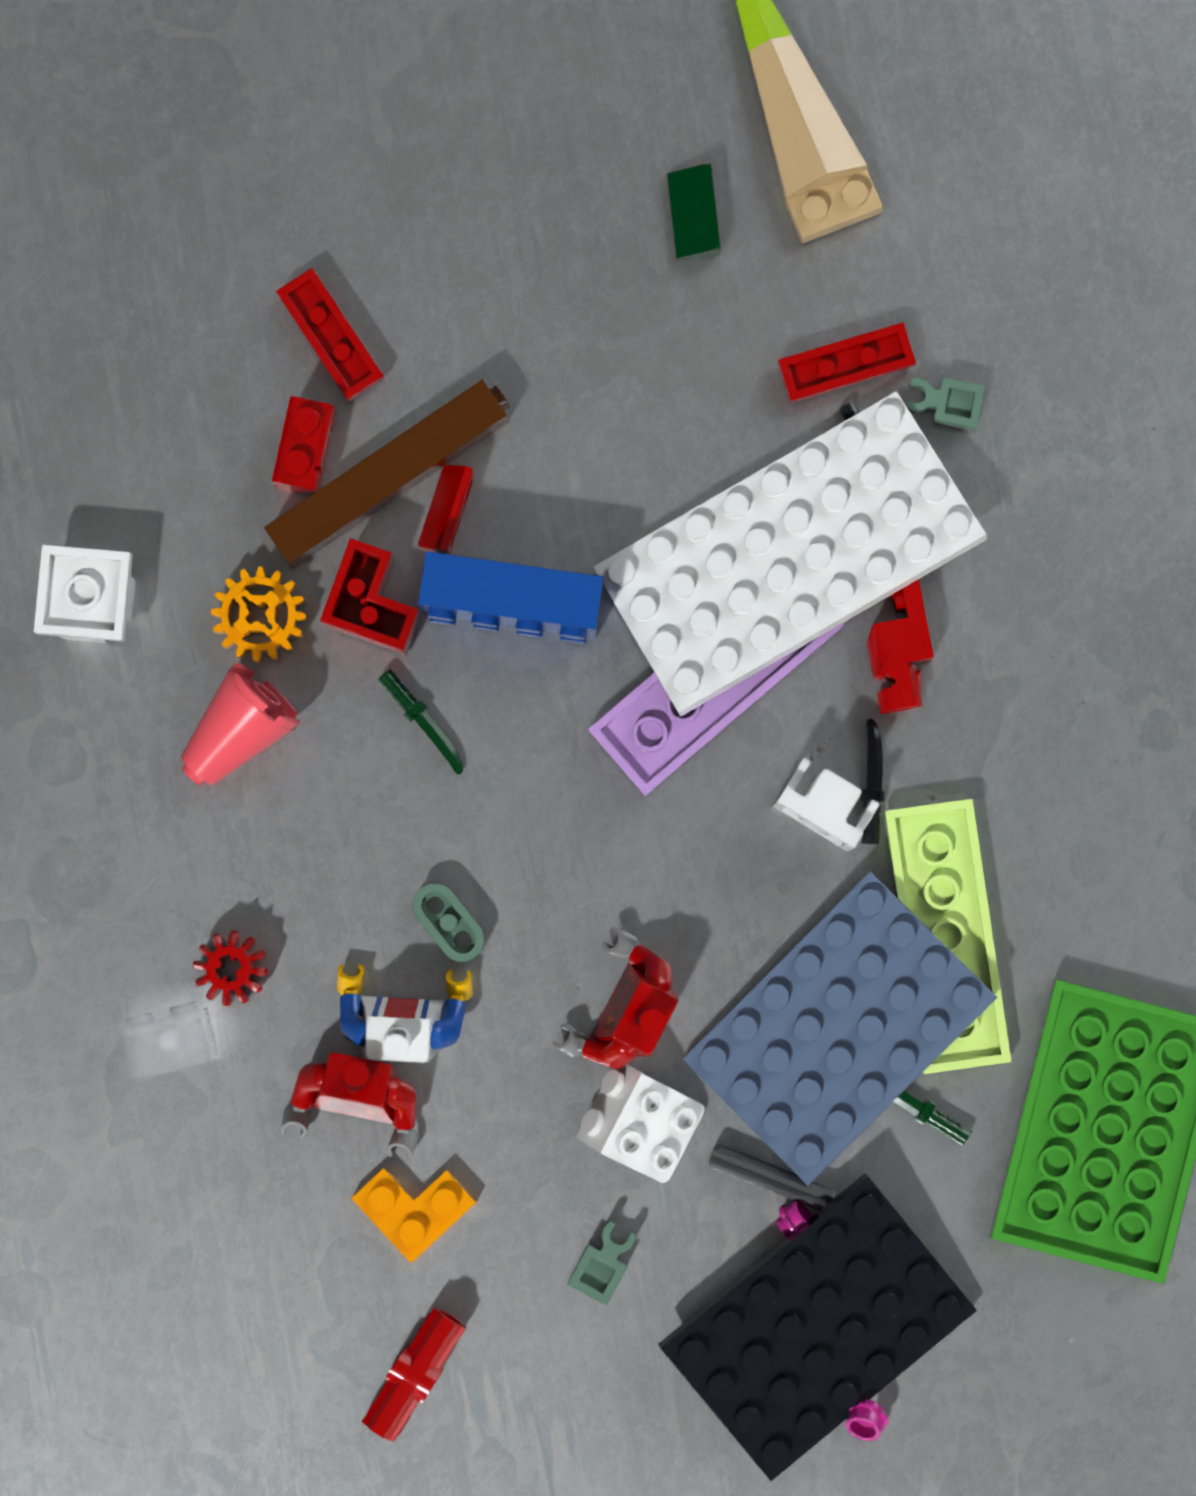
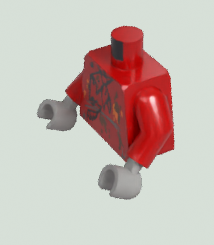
[553,927,678,1069]
[281,1052,419,1160]

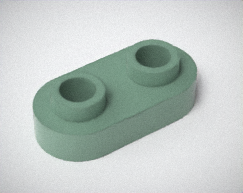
[413,883,485,962]

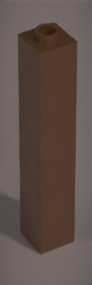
[264,379,510,569]

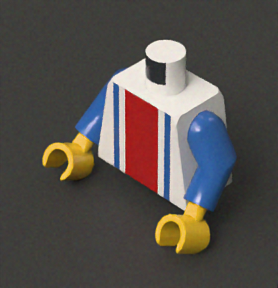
[336,964,473,1062]

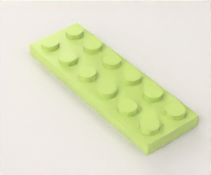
[884,799,1011,1074]

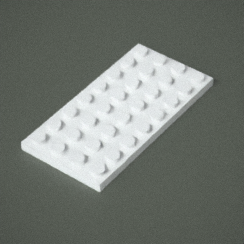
[593,391,987,717]

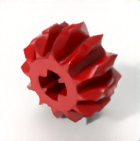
[193,931,269,1006]

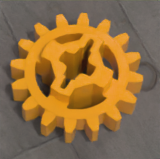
[211,566,308,663]

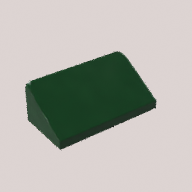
[667,164,721,260]

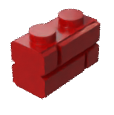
[271,396,337,496]

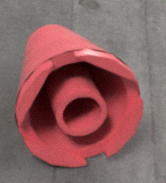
[181,663,300,785]

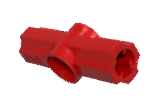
[361,1306,466,1442]

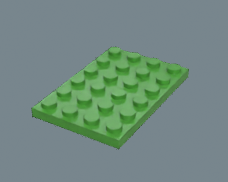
[989,979,1196,1284]

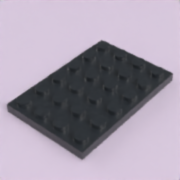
[658,1173,977,1481]

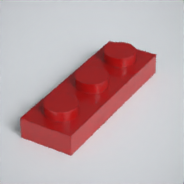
[276,268,385,403]
[777,322,916,404]

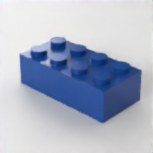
[418,551,603,644]

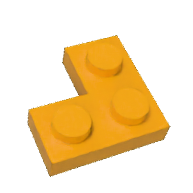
[351,1167,477,1263]

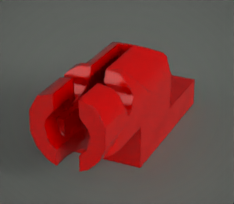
[866,579,934,714]

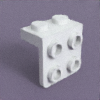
[575,1064,705,1183]

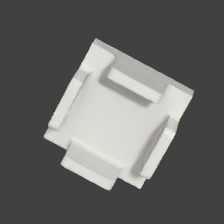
[33,545,136,643]
[773,757,880,852]

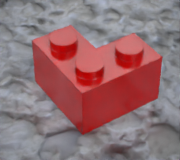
[320,538,421,656]

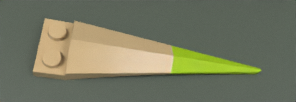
[735,0,883,244]

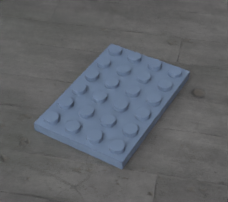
[683,871,998,1186]

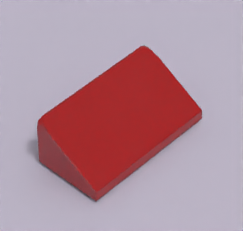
[418,465,475,555]

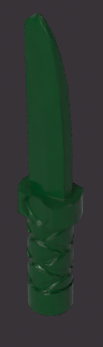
[378,669,463,775]
[893,1091,972,1146]

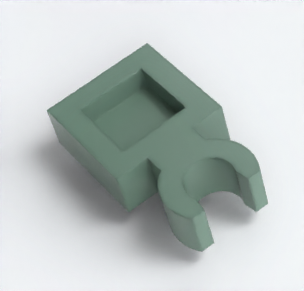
[905,377,986,431]
[567,1220,636,1306]

